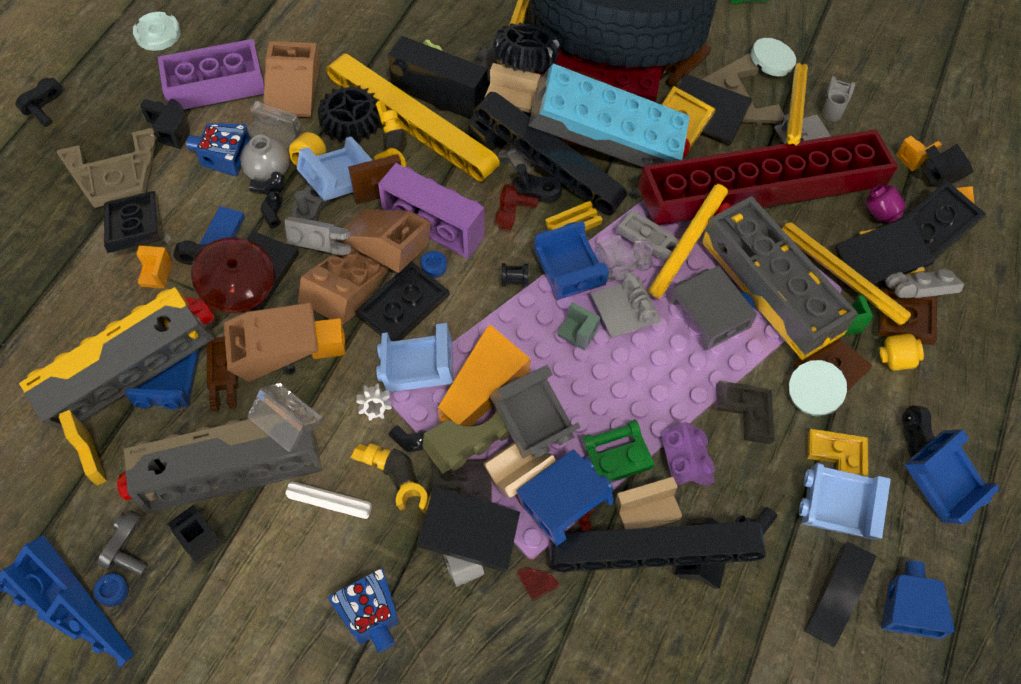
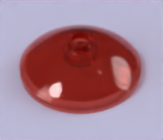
[191,237,274,312]

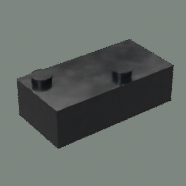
[388,36,488,119]

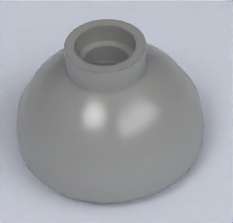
[240,135,291,181]

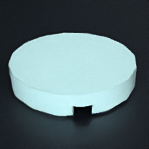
[133,12,181,51]
[750,38,796,76]
[789,360,847,416]

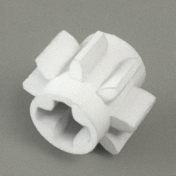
[356,383,392,421]

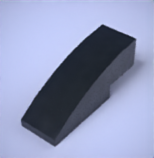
[804,541,877,647]

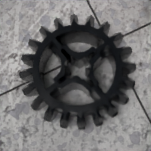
[493,22,560,73]
[317,84,382,143]

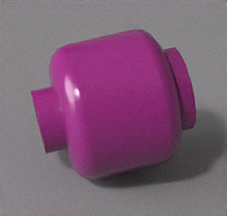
[866,184,906,223]

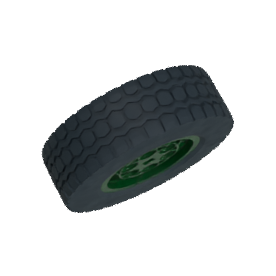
[530,0,717,67]

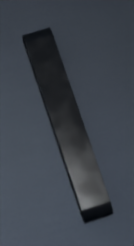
[474,91,627,215]
[549,522,766,572]

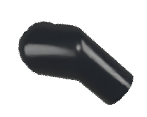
[249,171,285,195]
[260,191,283,228]
[389,425,427,452]
[735,507,777,535]

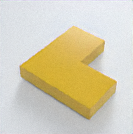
[59,410,107,486]
[807,429,868,477]

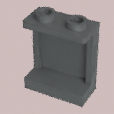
[670,265,757,351]
[490,365,581,459]

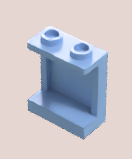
[296,137,372,201]
[376,323,453,392]
[799,463,891,540]

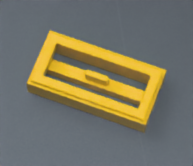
[545,201,603,231]

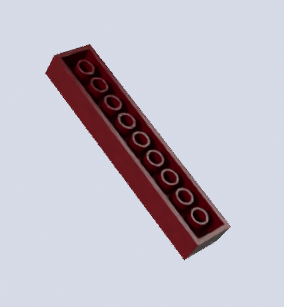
[638,129,898,225]

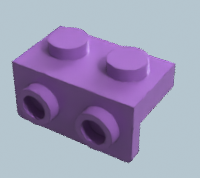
[661,422,715,487]

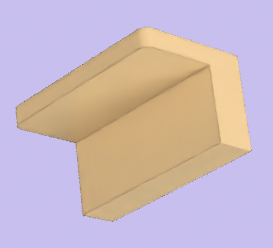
[485,63,541,113]
[484,443,556,498]
[614,477,682,529]

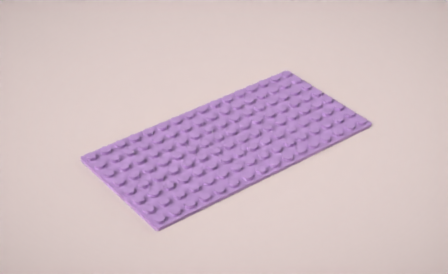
[388,200,842,559]

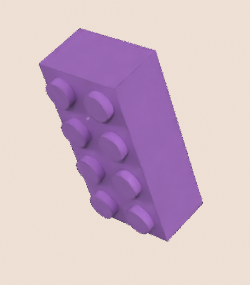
[158,39,264,109]
[378,163,485,259]

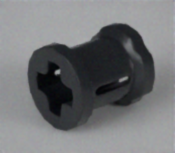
[502,263,528,287]

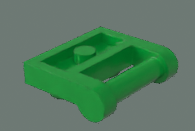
[581,419,655,483]

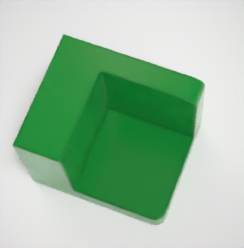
[844,295,873,336]

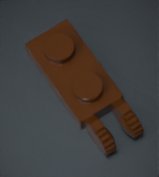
[660,43,711,87]
[206,336,238,411]

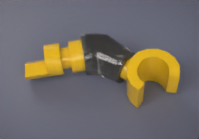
[374,101,407,167]
[350,443,429,514]

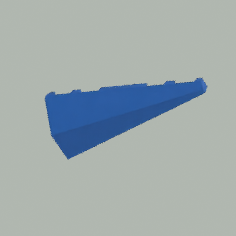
[0,535,134,667]

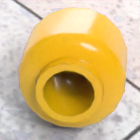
[289,132,326,166]
[879,334,924,371]

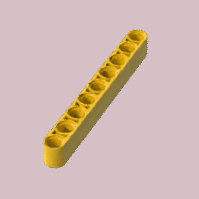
[326,53,500,182]

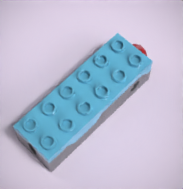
[528,64,690,167]

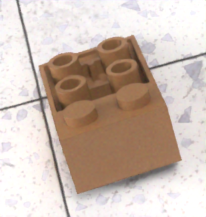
[263,41,321,117]
[339,209,431,273]
[298,247,389,325]
[224,303,318,382]

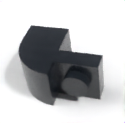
[140,98,190,149]
[920,144,974,187]
[168,505,224,564]

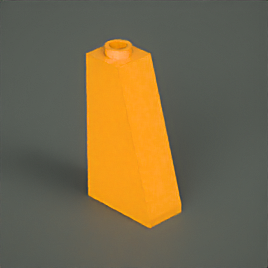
[438,325,531,426]

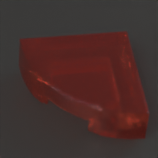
[517,569,559,602]

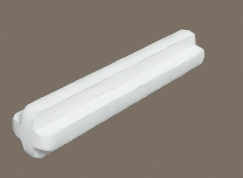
[286,481,372,519]

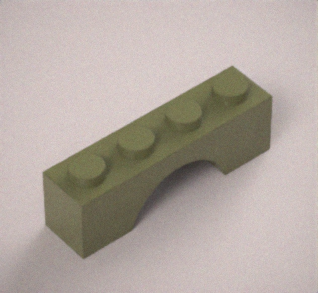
[423,378,519,474]

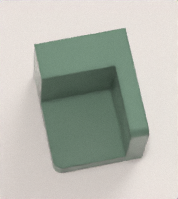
[557,302,601,351]

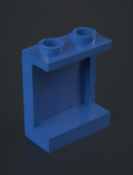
[534,221,609,300]
[125,348,201,410]
[904,429,1000,524]
[516,449,614,546]

